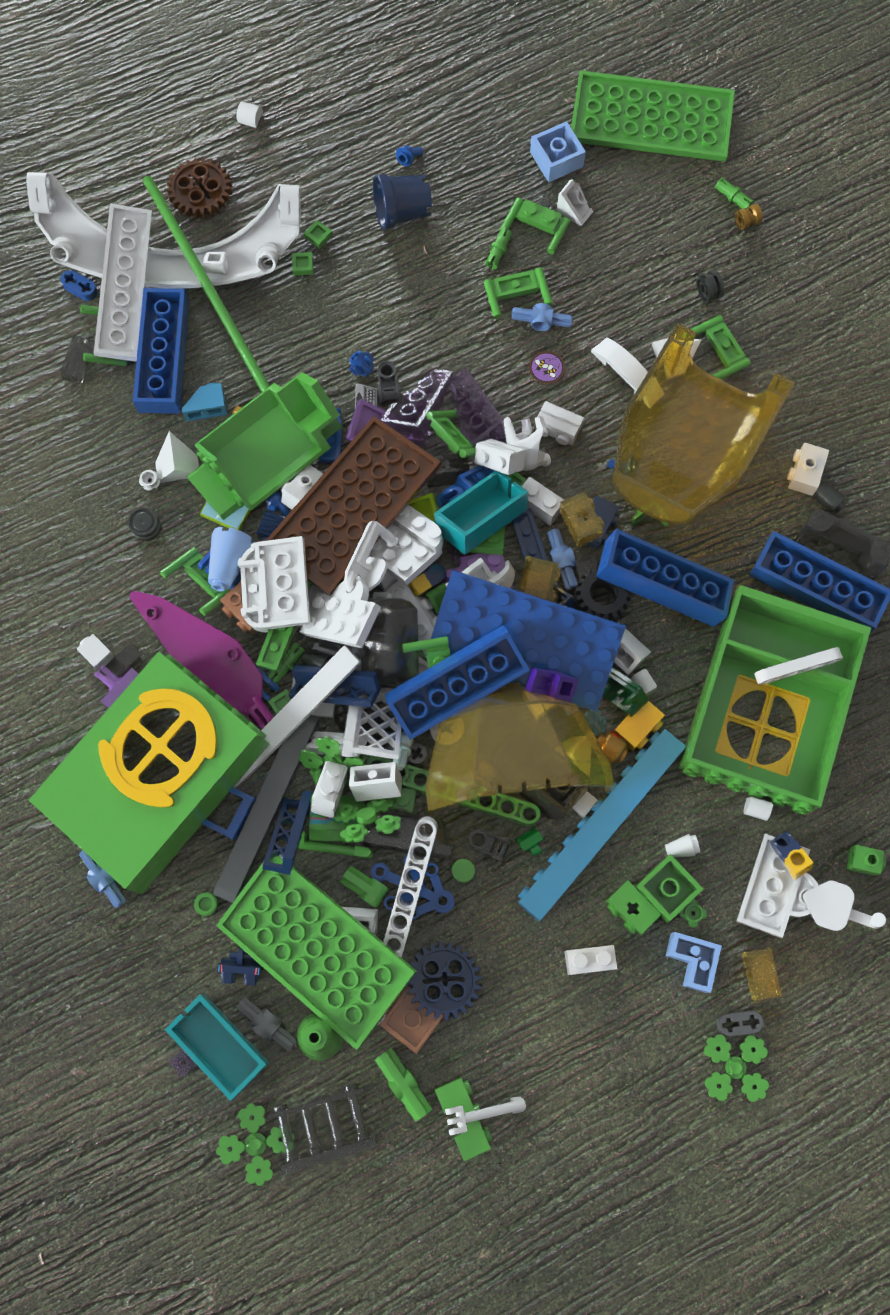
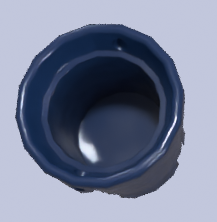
[373,174,432,230]

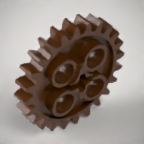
[167,157,233,219]

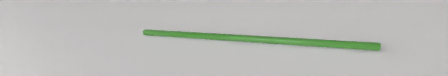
[143,176,313,465]

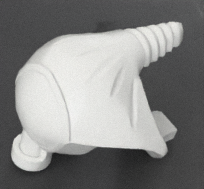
[504,416,551,471]

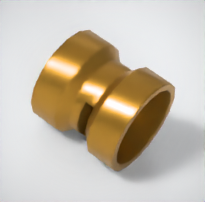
[735,204,763,230]

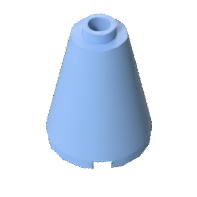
[208,527,255,591]

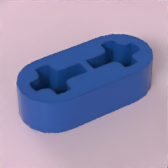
[60,270,98,301]

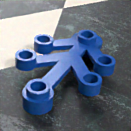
[371,854,454,920]

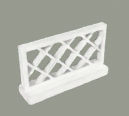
[341,687,401,760]

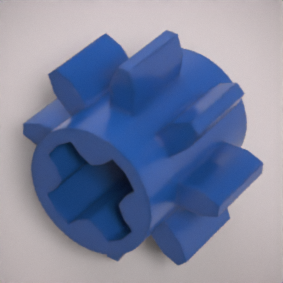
[349,350,375,377]

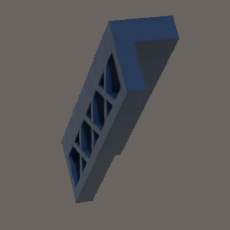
[289,665,381,707]
[262,790,313,875]

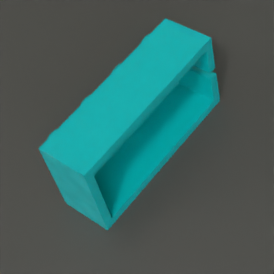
[434,471,528,554]
[165,994,270,1101]

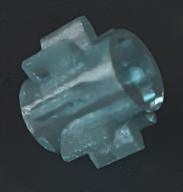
[579,709,607,737]

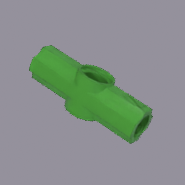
[375,1047,433,1122]

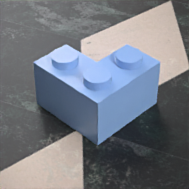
[665,932,722,993]

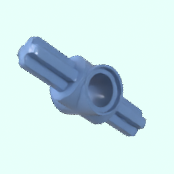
[512,303,572,331]
[547,529,577,590]
[79,850,126,908]

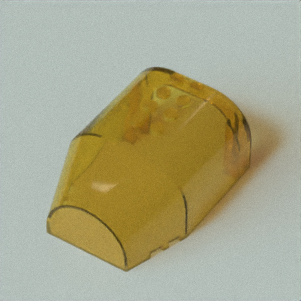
[612,323,795,525]

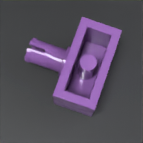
[94,665,138,708]

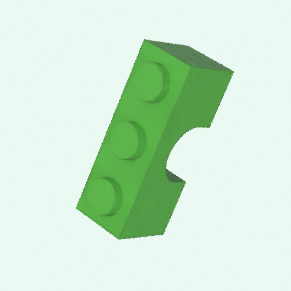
[435,1077,493,1161]

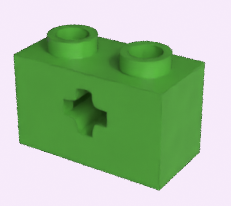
[606,880,661,935]

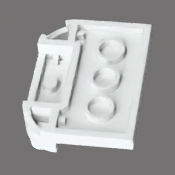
[369,505,443,586]
[238,536,310,632]

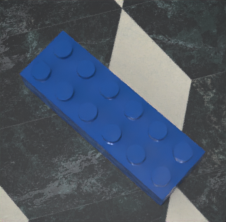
[133,288,190,414]
[596,529,734,627]
[749,531,890,633]
[384,625,530,740]

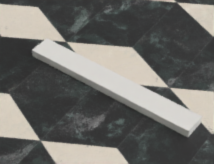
[234,646,362,789]

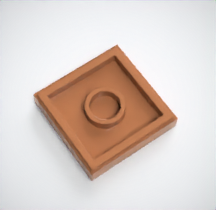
[379,986,443,1054]

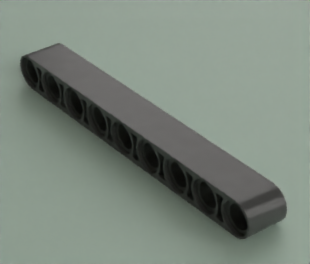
[213,715,321,903]

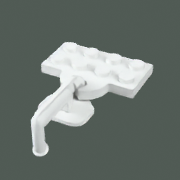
[299,521,399,648]
[736,834,886,939]

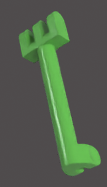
[298,831,374,859]

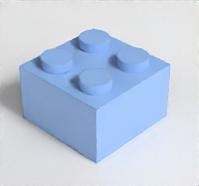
[530,121,586,183]

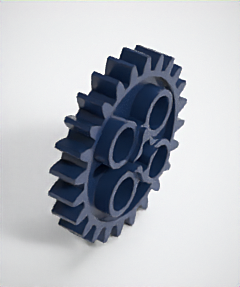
[407,941,482,1021]

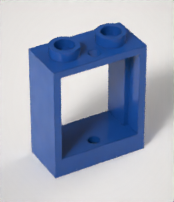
[201,787,256,841]

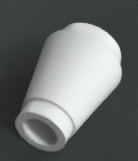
[665,834,701,857]

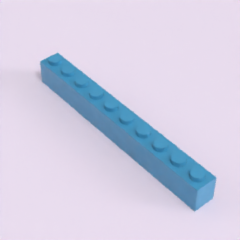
[518,729,686,922]

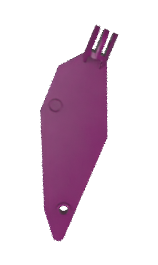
[130,591,274,730]

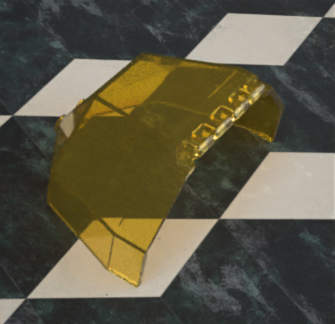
[425,683,615,816]

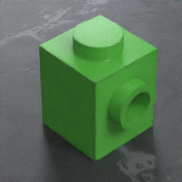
[846,845,886,876]

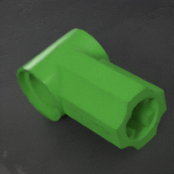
[340,866,389,909]

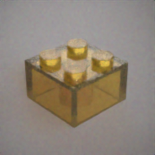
[518,556,561,602]

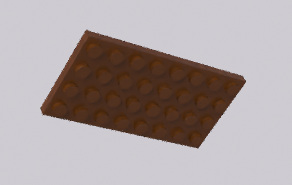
[266,416,441,596]

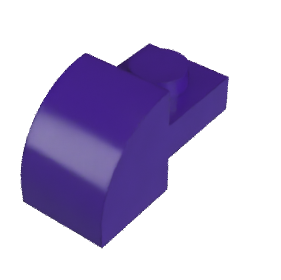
[526,668,578,701]

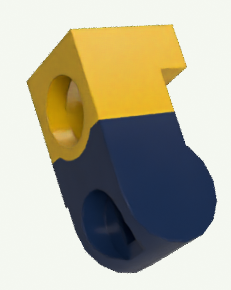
[408,564,446,597]
[770,831,814,880]

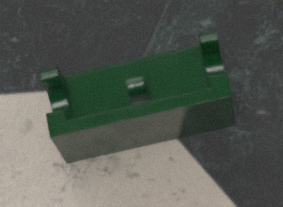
[602,668,649,717]

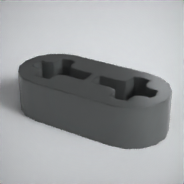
[716,1011,763,1036]

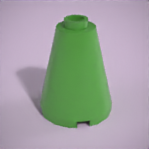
[296,1012,343,1061]

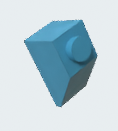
[182,383,228,422]

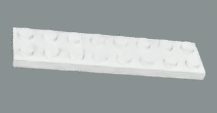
[94,203,152,361]

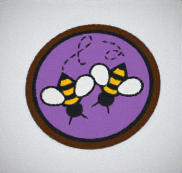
[529,351,565,384]

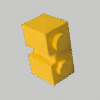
[614,701,665,752]

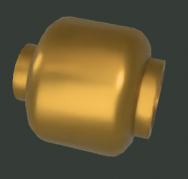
[594,731,629,764]

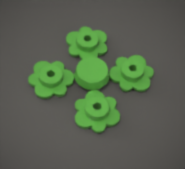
[298,737,366,787]
[334,798,401,842]
[704,1034,769,1102]
[216,1103,295,1186]

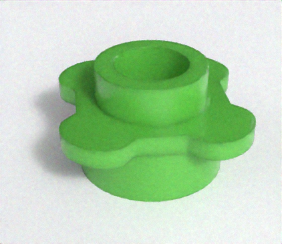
[679,899,707,928]

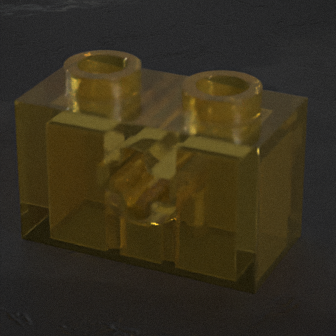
[559,492,604,547]
[742,948,782,1000]

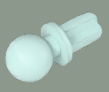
[393,732,413,771]

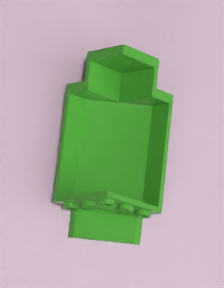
[187,372,342,520]

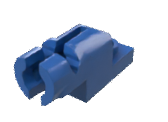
[437,465,495,508]

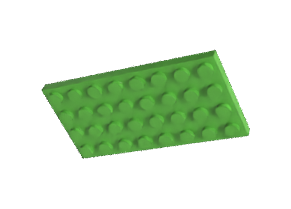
[571,70,735,162]
[216,856,417,1050]

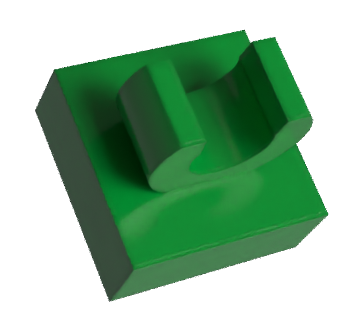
[514,827,543,856]

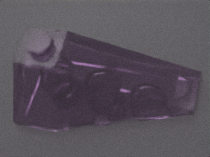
[449,367,506,448]
[381,369,453,446]

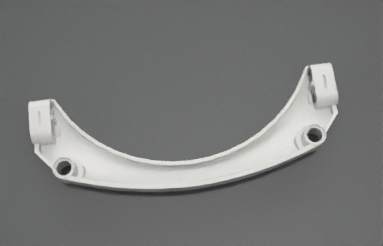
[26,172,301,289]

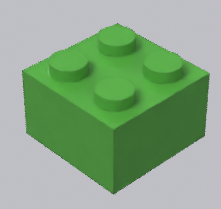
[635,854,703,923]

